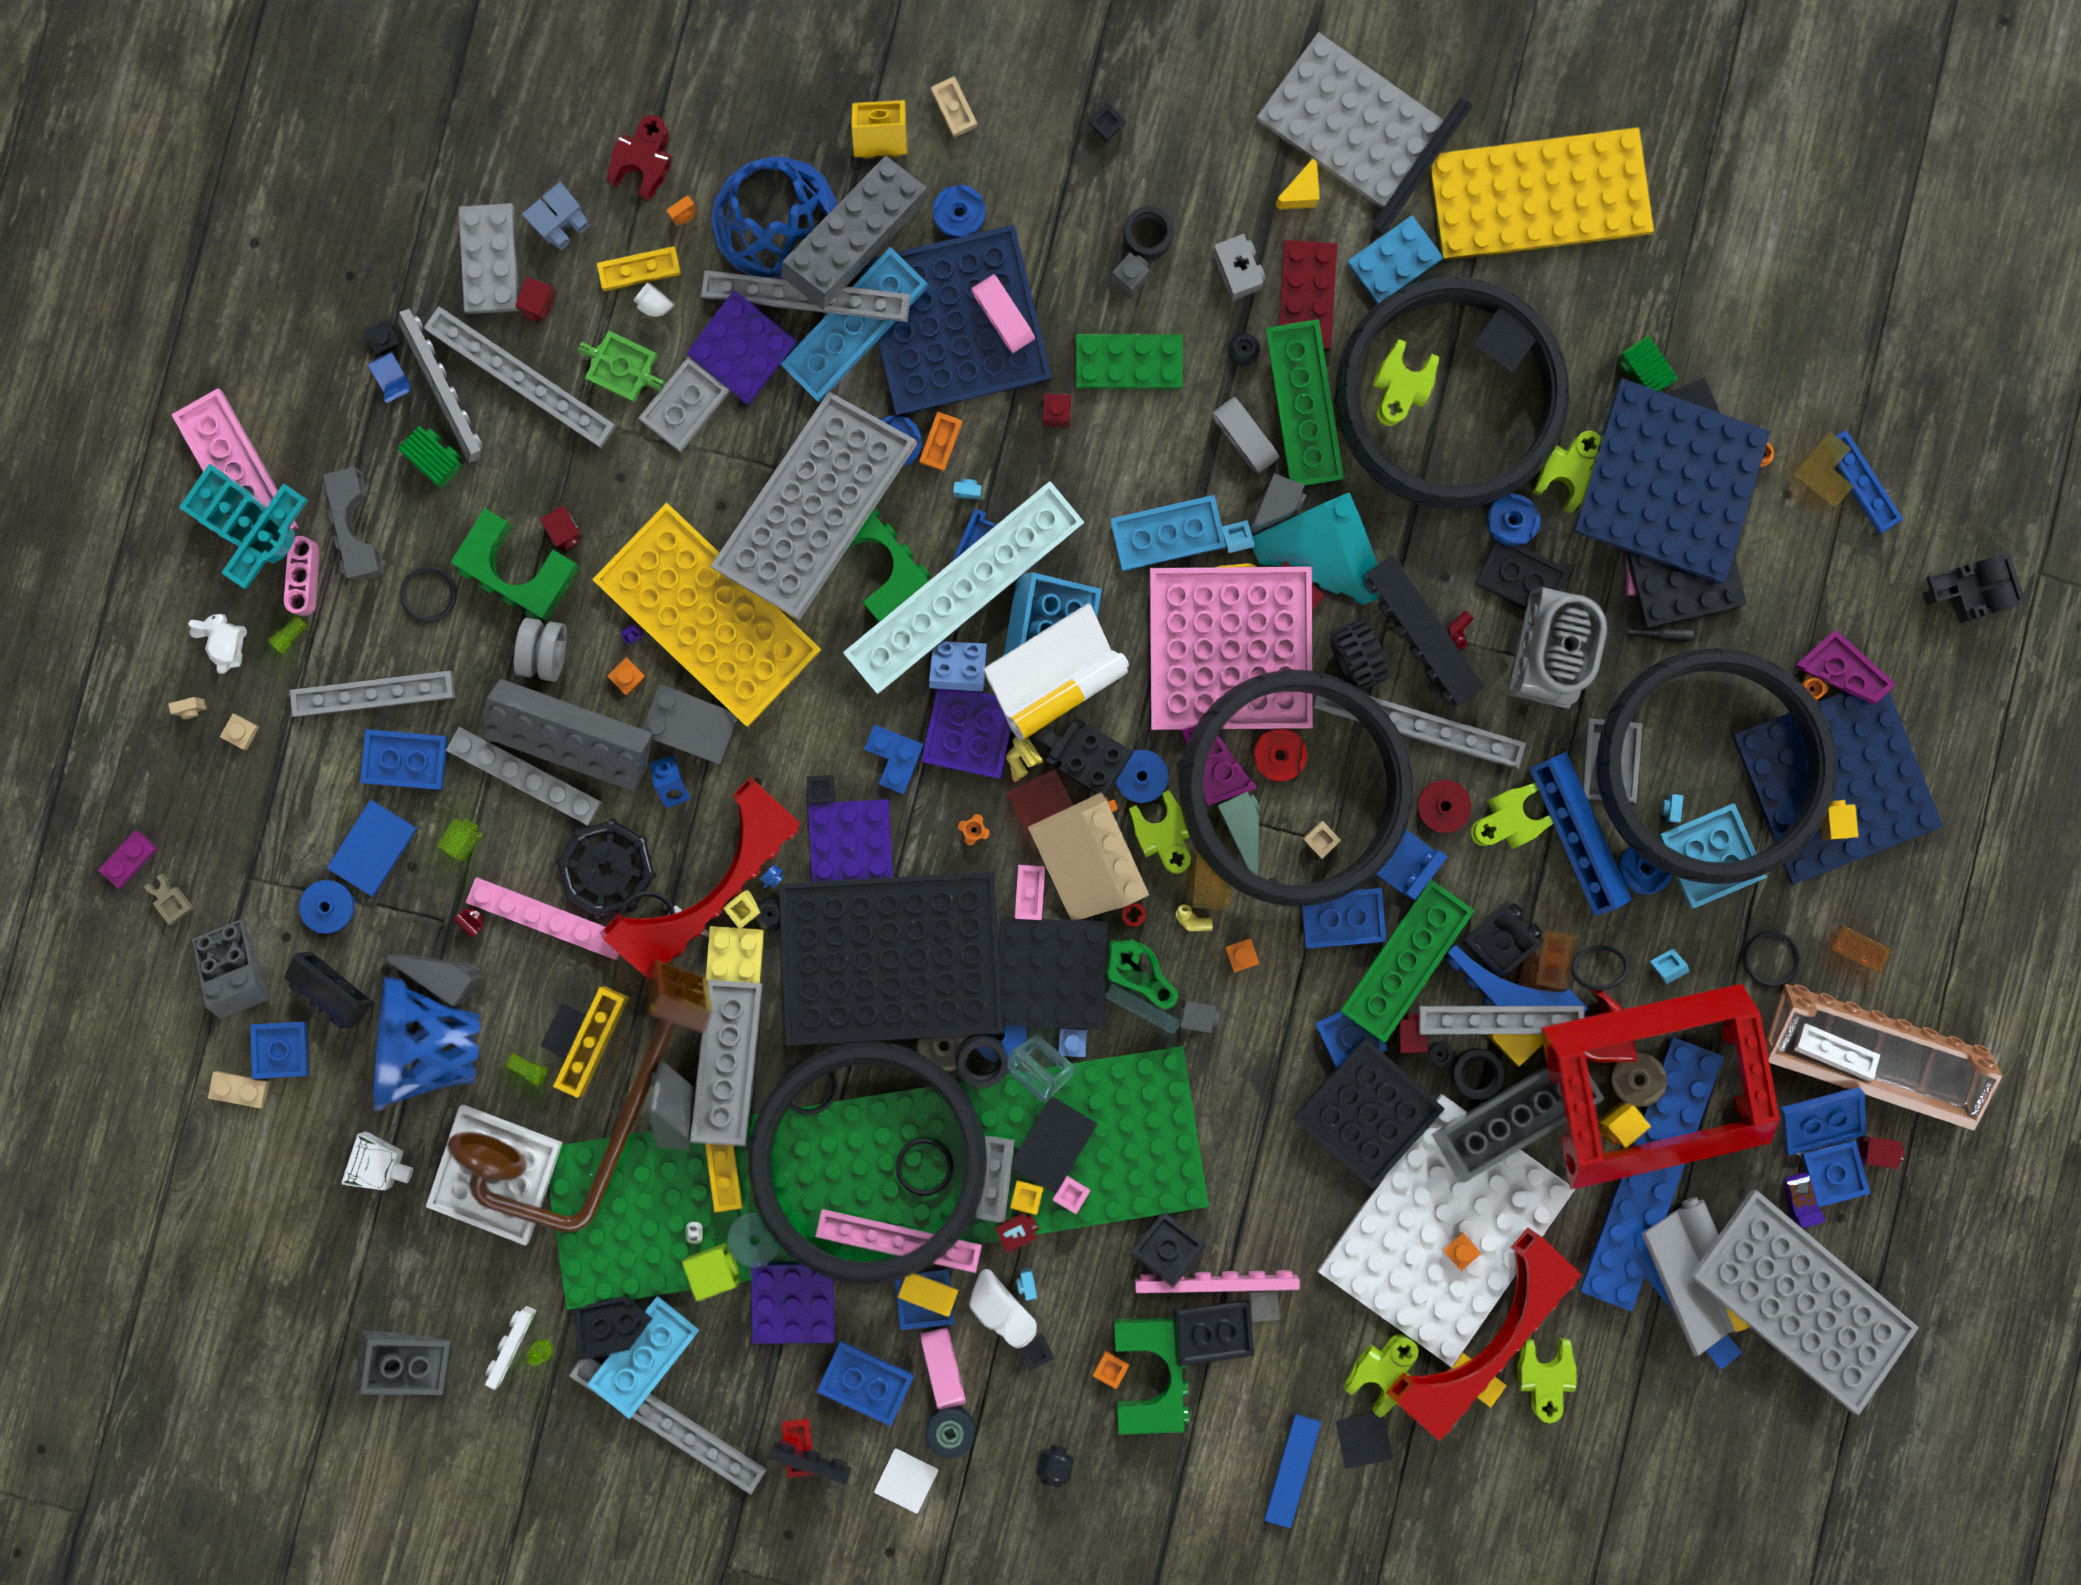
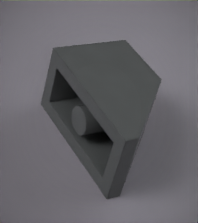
[1178,999,1220,1033]

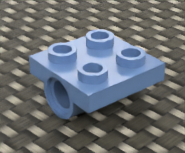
[929,641,987,691]

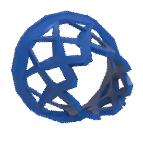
[712,157,837,279]
[373,978,480,1110]

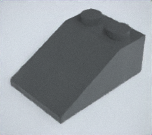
[643,684,738,765]
[386,954,484,1006]
[354,1331,450,1395]

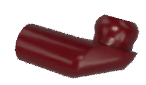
[1447,610,1474,650]

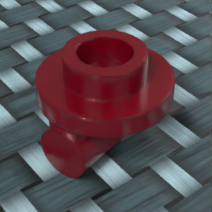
[453,908,484,938]

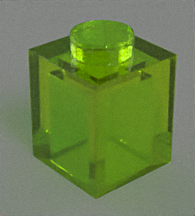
[436,817,482,861]

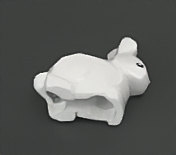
[188,614,247,674]

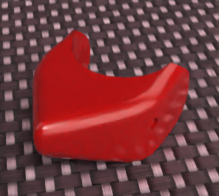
[1584,990,1638,1062]

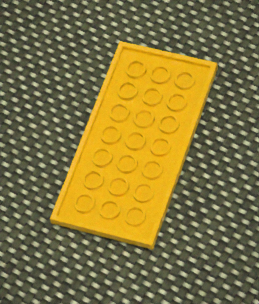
[1429,128,1654,261]
[592,502,822,727]

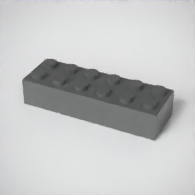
[782,156,927,310]
[483,679,653,791]
[1431,1065,1604,1182]

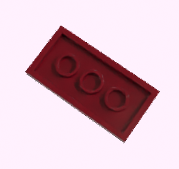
[1279,240,1338,350]

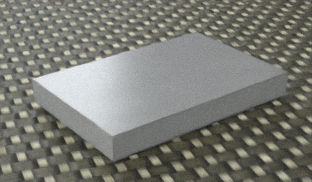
[638,357,731,453]
[1582,718,1643,804]

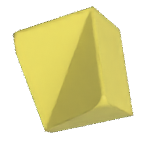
[723,890,761,929]

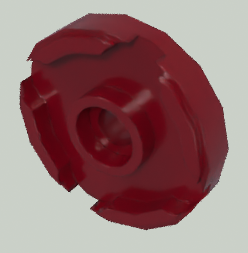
[1417,780,1471,833]

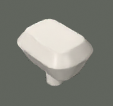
[686,1222,702,1244]

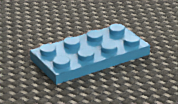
[1110,495,1227,572]

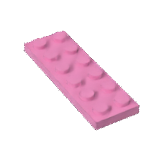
[171,389,299,530]

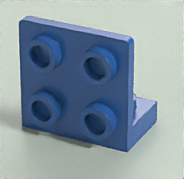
[1377,829,1448,900]

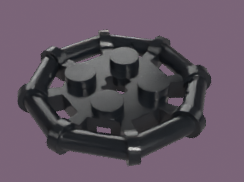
[555,818,656,919]

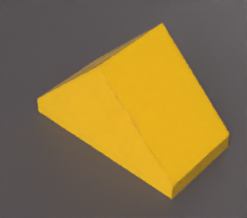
[1275,159,1319,209]
[1488,1034,1543,1066]

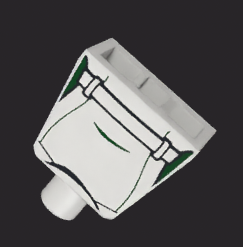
[341,1132,413,1190]

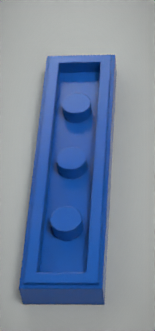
[1821,430,1904,535]
[1264,1413,1321,1528]

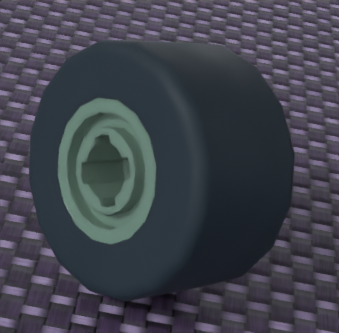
[926,1406,975,1459]

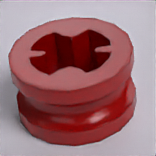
[1121,903,1146,927]

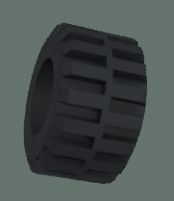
[1330,618,1389,691]

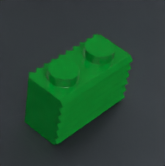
[1617,335,1678,392]
[397,426,463,489]

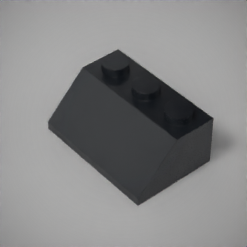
[284,952,374,1029]

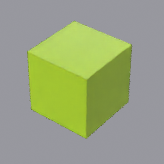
[683,1242,740,1301]

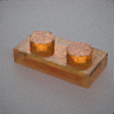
[1829,925,1892,974]

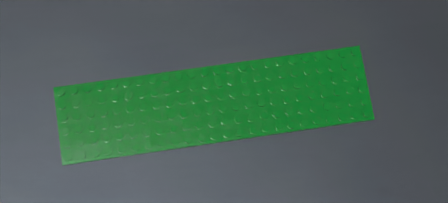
[548,1045,1209,1310]

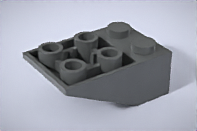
[192,919,271,1019]
[647,1061,696,1150]

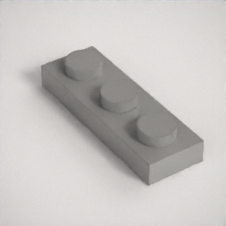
[976,1136,1014,1222]

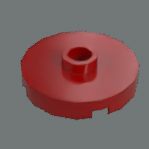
[1253,728,1307,782]

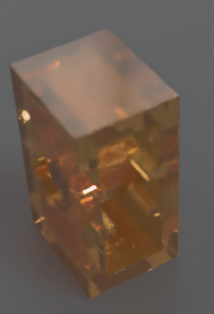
[1536,930,1577,989]

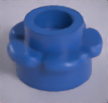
[760,864,784,889]

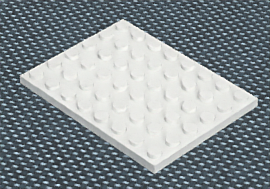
[1317,1094,1575,1367]

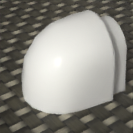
[634,283,674,317]

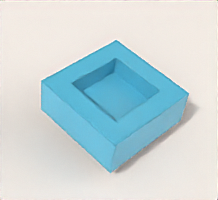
[953,479,982,500]
[1222,520,1255,553]
[1661,794,1683,823]
[1650,948,1689,985]
[1017,1268,1037,1301]

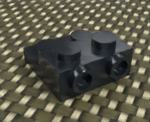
[1464,901,1543,979]

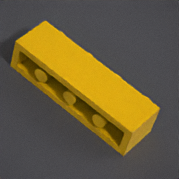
[553,986,630,1098]

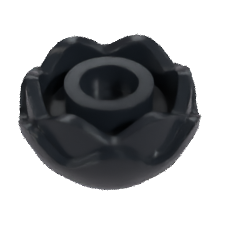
[1228,332,1260,366]
[754,897,781,931]

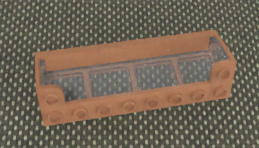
[1766,984,2002,1130]

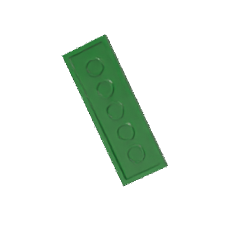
[1265,319,1344,486]
[1339,879,1475,1043]

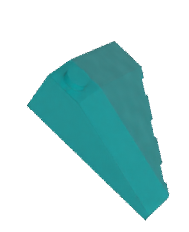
[1252,493,1378,605]

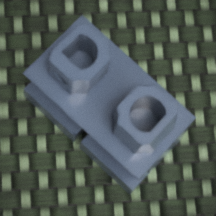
[522,181,590,250]

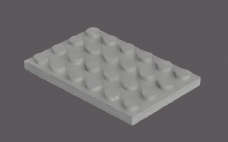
[1256,32,1444,209]

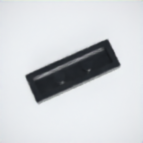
[768,1441,852,1485]

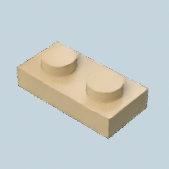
[931,76,978,138]
[208,1071,269,1108]

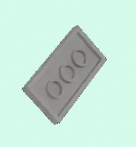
[459,203,519,314]

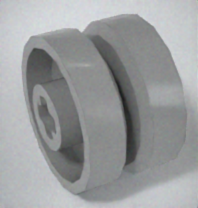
[514,618,567,682]

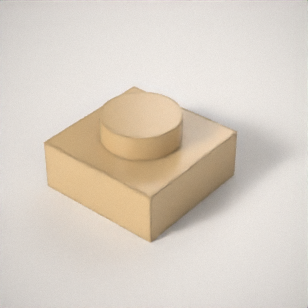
[169,697,206,719]
[220,714,259,750]
[1301,821,1341,859]

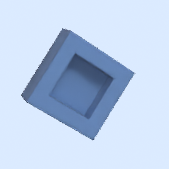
[1058,1028,1087,1057]

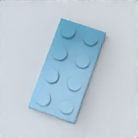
[587,1296,700,1419]

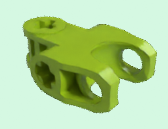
[1372,339,1439,426]
[1533,431,1601,514]
[1470,782,1553,849]
[1129,790,1191,874]
[1343,1333,1418,1418]
[1517,1338,1577,1423]

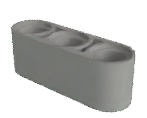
[1212,397,1279,474]

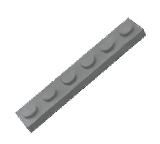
[398,309,482,463]
[290,671,455,717]
[446,727,602,826]
[1418,1006,1584,1034]

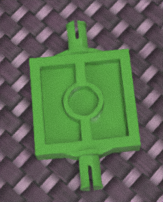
[578,330,665,403]

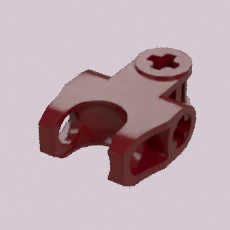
[606,115,673,202]

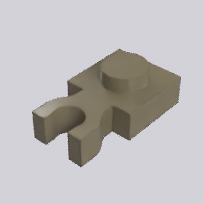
[144,874,194,925]

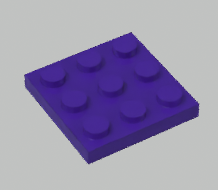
[686,290,798,404]
[921,689,1011,779]
[808,799,893,882]
[751,1261,835,1344]

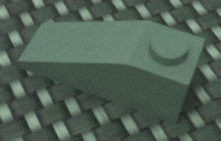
[1216,792,1260,875]

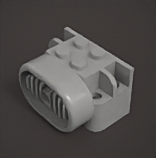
[1507,587,1607,709]

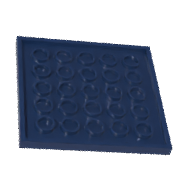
[861,225,1052,417]
[1572,379,1771,584]
[1731,691,1943,884]

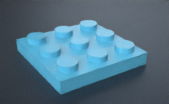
[1658,803,1767,909]

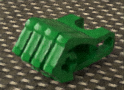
[1105,939,1178,1009]

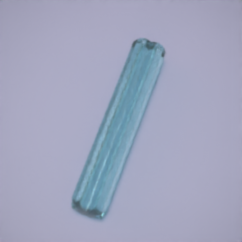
[1105,984,1179,1034]

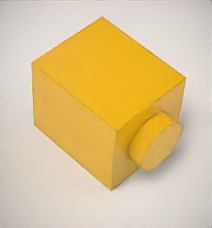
[1821,800,1859,840]

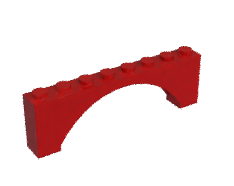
[600,776,801,978]
[1385,1227,1581,1441]

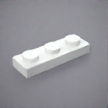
[1794,1023,1880,1082]
[485,1306,537,1390]

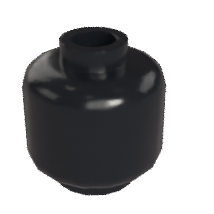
[1036,1444,1074,1488]

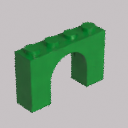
[450,508,581,621]
[845,508,931,622]
[1114,1317,1189,1434]

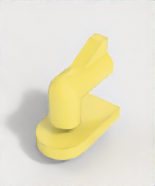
[1006,736,1043,782]

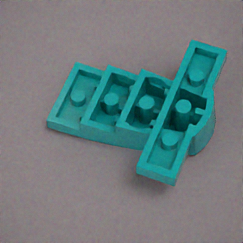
[179,464,309,589]

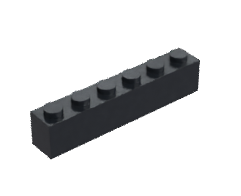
[1362,555,1484,706]

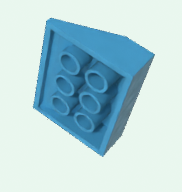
[1004,572,1102,655]

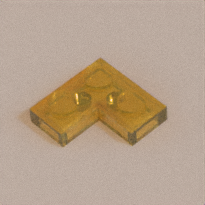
[1793,431,1854,507]

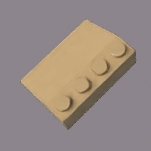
[1028,793,1149,920]

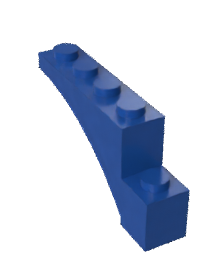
[1445,945,1588,1012]

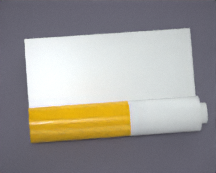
[983,603,1129,740]

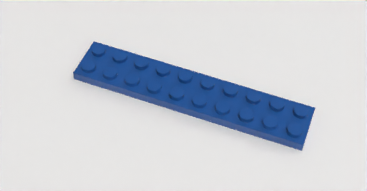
[1579,1037,1724,1311]

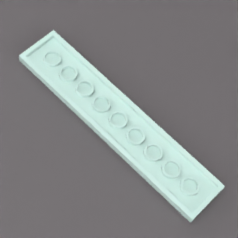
[843,481,1084,694]

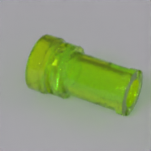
[268,615,309,655]
[505,1053,548,1087]
[526,1339,554,1366]

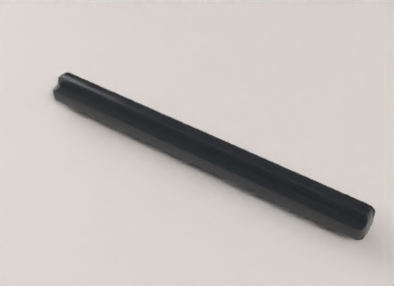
[1371,97,1472,235]

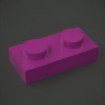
[99,830,158,888]

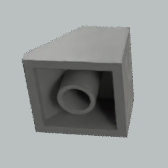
[1250,473,1306,534]

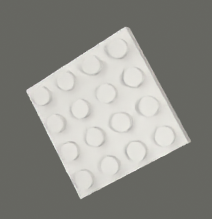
[426,1105,563,1245]

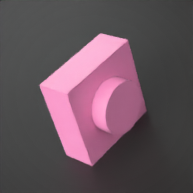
[1053,1176,1090,1214]

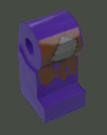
[1783,1173,1825,1228]

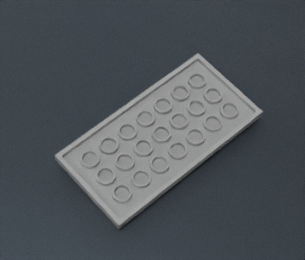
[711,392,918,620]
[1690,1190,1919,1415]

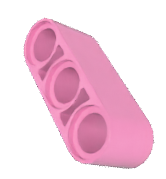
[971,274,1035,354]
[284,536,320,616]
[921,1327,966,1410]

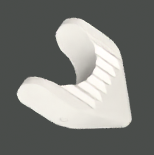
[969,1269,1037,1348]

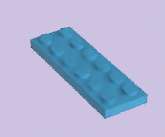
[781,247,930,402]

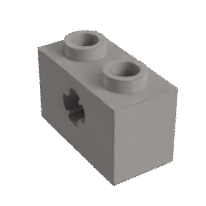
[1212,234,1265,301]

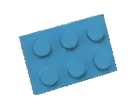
[1347,215,1443,305]

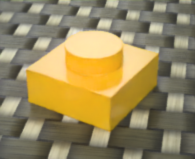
[1010,1180,1043,1215]

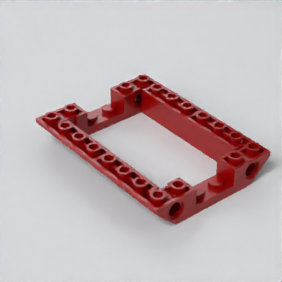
[1540,984,1780,1190]

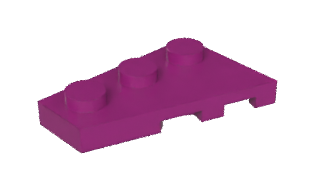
[1795,629,1896,705]
[1180,723,1257,806]

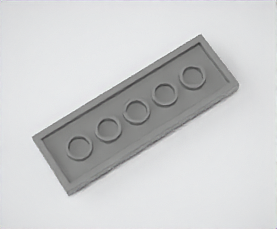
[690,980,763,1147]

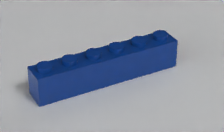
[1529,752,1632,916]

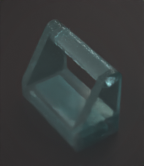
[1007,1034,1077,1103]

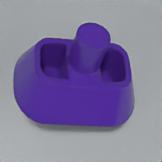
[621,624,643,644]

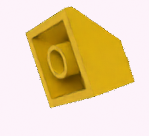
[852,100,908,159]

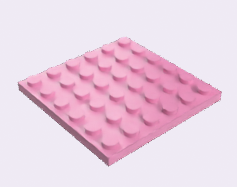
[1150,567,1313,730]

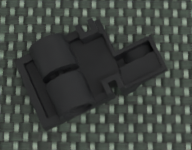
[1923,552,2026,623]
[1031,716,1134,798]

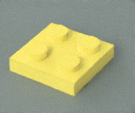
[706,926,765,983]

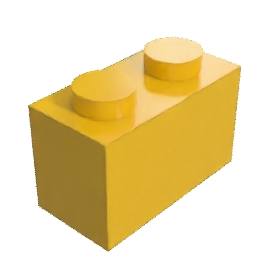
[1597,1101,1651,1147]

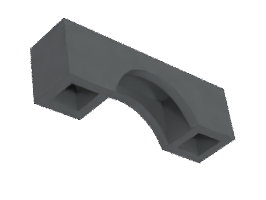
[322,467,385,582]

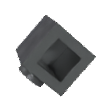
[1111,253,1150,298]

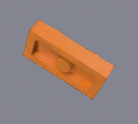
[919,412,963,472]

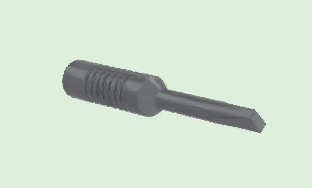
[1627,628,1694,640]

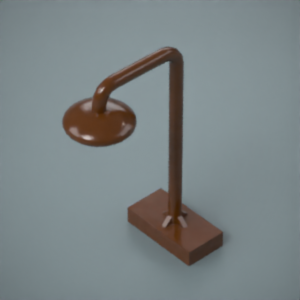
[447,960,712,1233]

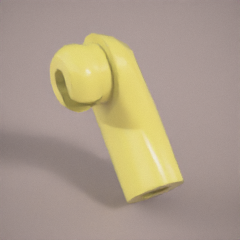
[1176,904,1212,931]

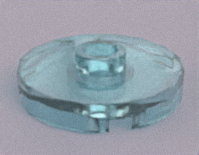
[728,1212,781,1268]

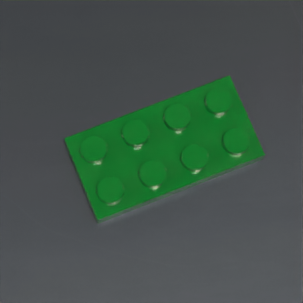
[1076,334,1183,389]

